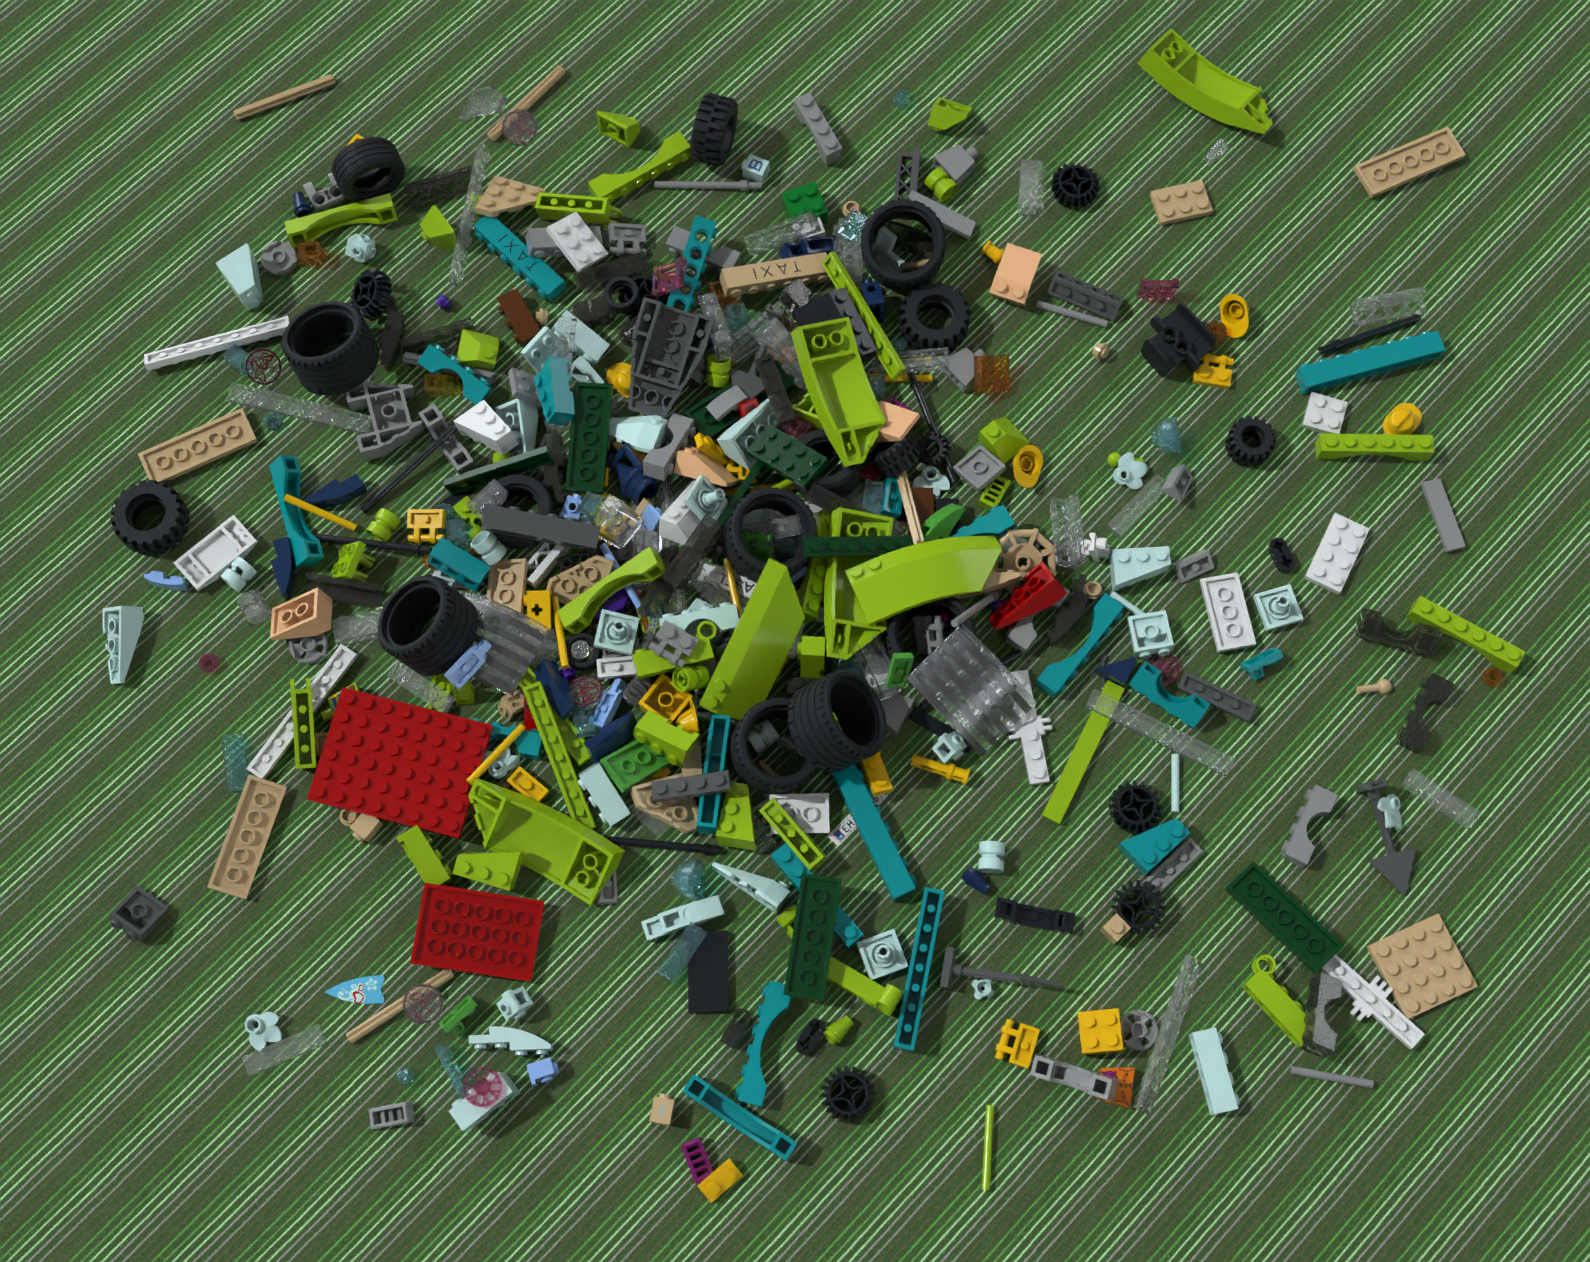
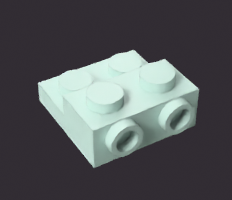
[1127,610,1174,660]

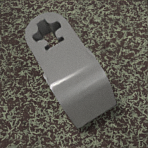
[303,172,348,213]

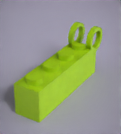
[535,192,623,231]
[632,621,716,680]
[290,678,316,769]
[1241,955,1320,1048]

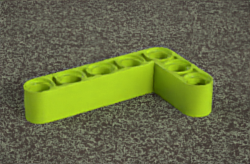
[827,956,903,1016]

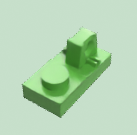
[885,653,914,687]
[438,995,477,1037]

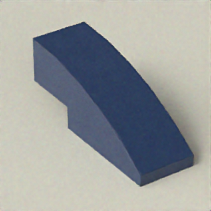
[778,235,839,259]
[304,474,368,508]
[271,537,295,600]
[534,659,575,720]
[583,711,637,764]

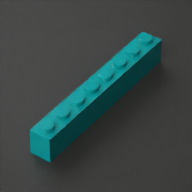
[1295,330,1446,395]
[830,765,917,902]
[893,887,945,1053]

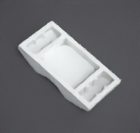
[173,515,258,591]

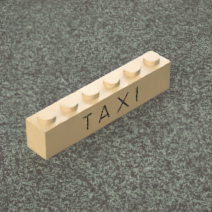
[719,252,829,297]

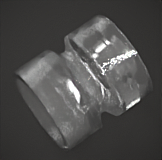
[237,589,272,626]

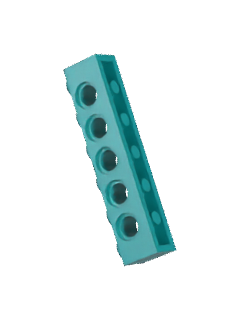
[666,215,718,312]

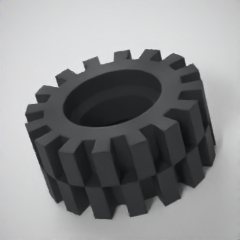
[916,432,951,467]

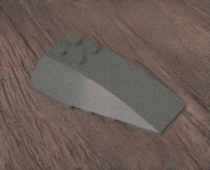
[628,297,715,419]

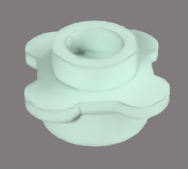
[972,979,994,1000]

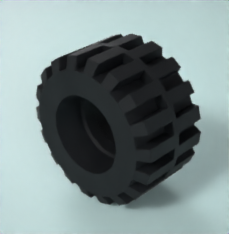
[1225,416,1276,467]
[870,432,921,478]

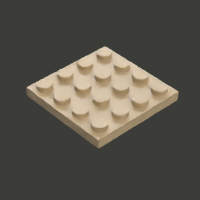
[1366,913,1478,1019]

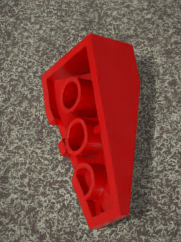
[989,561,1067,630]

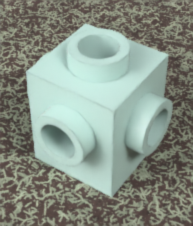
[345,233,376,262]
[932,731,967,763]
[496,987,533,1021]

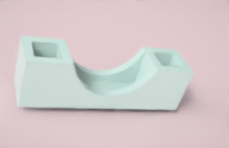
[659,602,739,633]

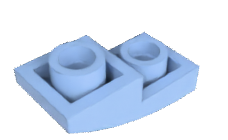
[640,503,663,538]
[144,571,188,591]

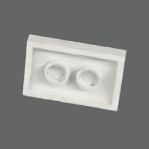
[546,212,608,273]
[770,793,830,834]

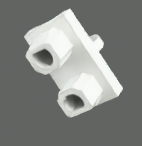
[1078,533,1110,563]

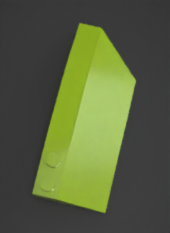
[1138,28,1273,134]
[791,317,887,467]
[824,507,893,660]
[845,536,1002,626]
[699,558,805,720]
[468,778,625,906]

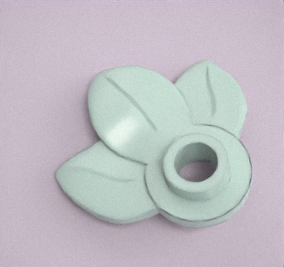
[1113,452,1148,489]
[913,466,950,499]
[483,744,520,779]
[1377,794,1402,831]
[245,1012,282,1052]

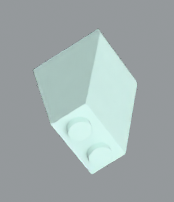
[216,243,263,311]

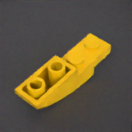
[859,750,893,796]

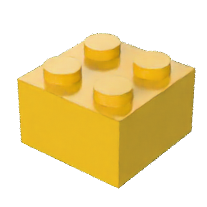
[638,674,694,726]
[1077,1008,1125,1056]

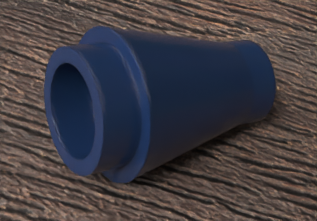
[293,192,312,218]
[961,866,991,895]

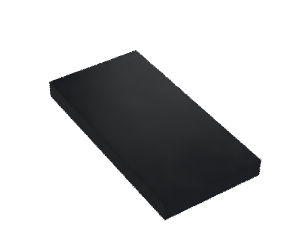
[687,931,729,1013]

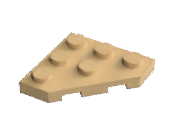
[475,175,546,218]
[546,555,615,615]
[629,773,698,833]

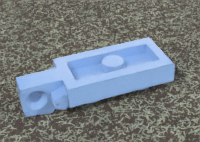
[444,639,492,689]
[589,678,628,729]

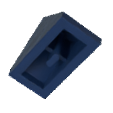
[1094,657,1136,686]

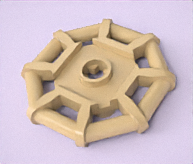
[994,528,1057,595]

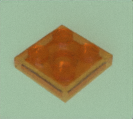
[974,354,1010,394]

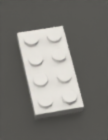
[1304,513,1369,595]
[1199,572,1256,653]

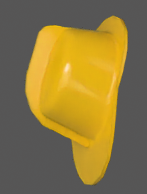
[1220,294,1249,338]
[606,362,631,398]
[1383,403,1422,435]
[1013,445,1043,488]
[675,698,702,740]

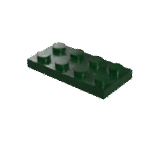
[746,424,829,489]

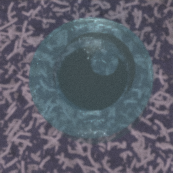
[263,411,283,431]

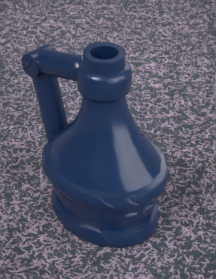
[607,443,658,507]

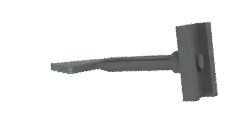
[731,303,790,411]
[1354,778,1415,895]
[940,947,1063,991]

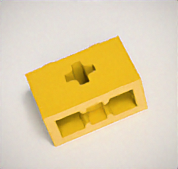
[523,590,553,629]

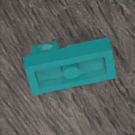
[880,477,902,518]
[1240,647,1283,680]

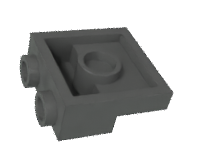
[109,885,169,943]

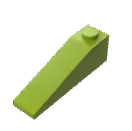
[759,797,829,871]

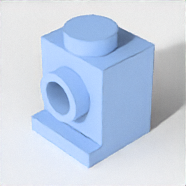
[559,493,588,522]
[526,1057,560,1087]

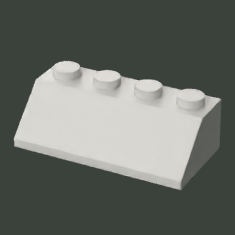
[659,479,728,548]

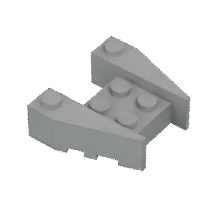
[345,382,424,461]

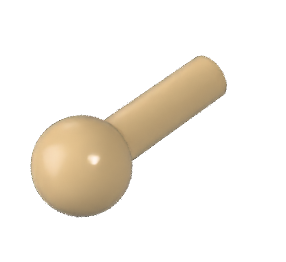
[1356,679,1392,694]

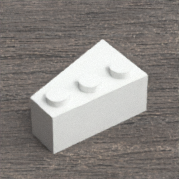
[453,400,518,455]

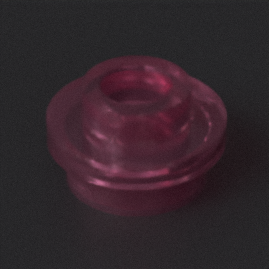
[199,654,219,673]

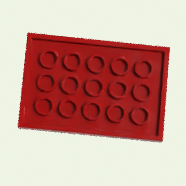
[410,883,545,982]

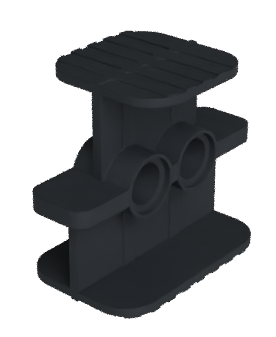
[1141,303,1216,377]

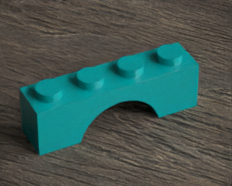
[417,344,493,405]
[1129,661,1211,728]
[473,718,544,761]

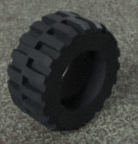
[690,93,738,167]
[899,282,970,356]
[110,480,190,556]

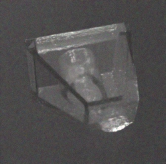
[458,85,507,122]
[595,494,644,550]

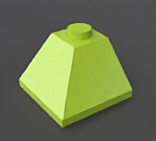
[928,97,973,131]
[596,111,640,148]
[420,205,460,250]
[457,329,499,372]
[978,416,1030,464]

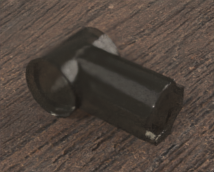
[720,1008,752,1050]

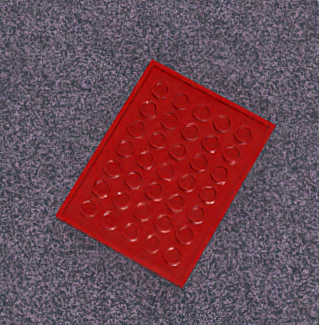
[307,687,494,839]

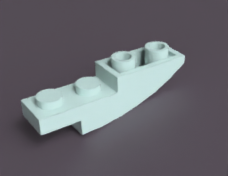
[641,895,725,941]
[469,1026,553,1056]

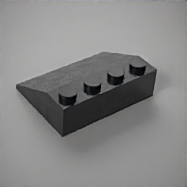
[791,287,877,363]

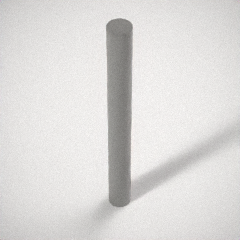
[1036,300,1108,328]
[1290,1066,1374,1088]

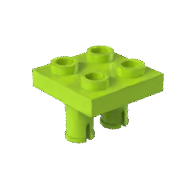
[331,541,375,586]

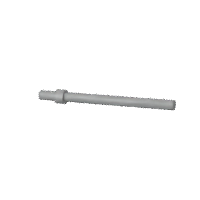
[654,180,762,191]
[951,589,1003,627]

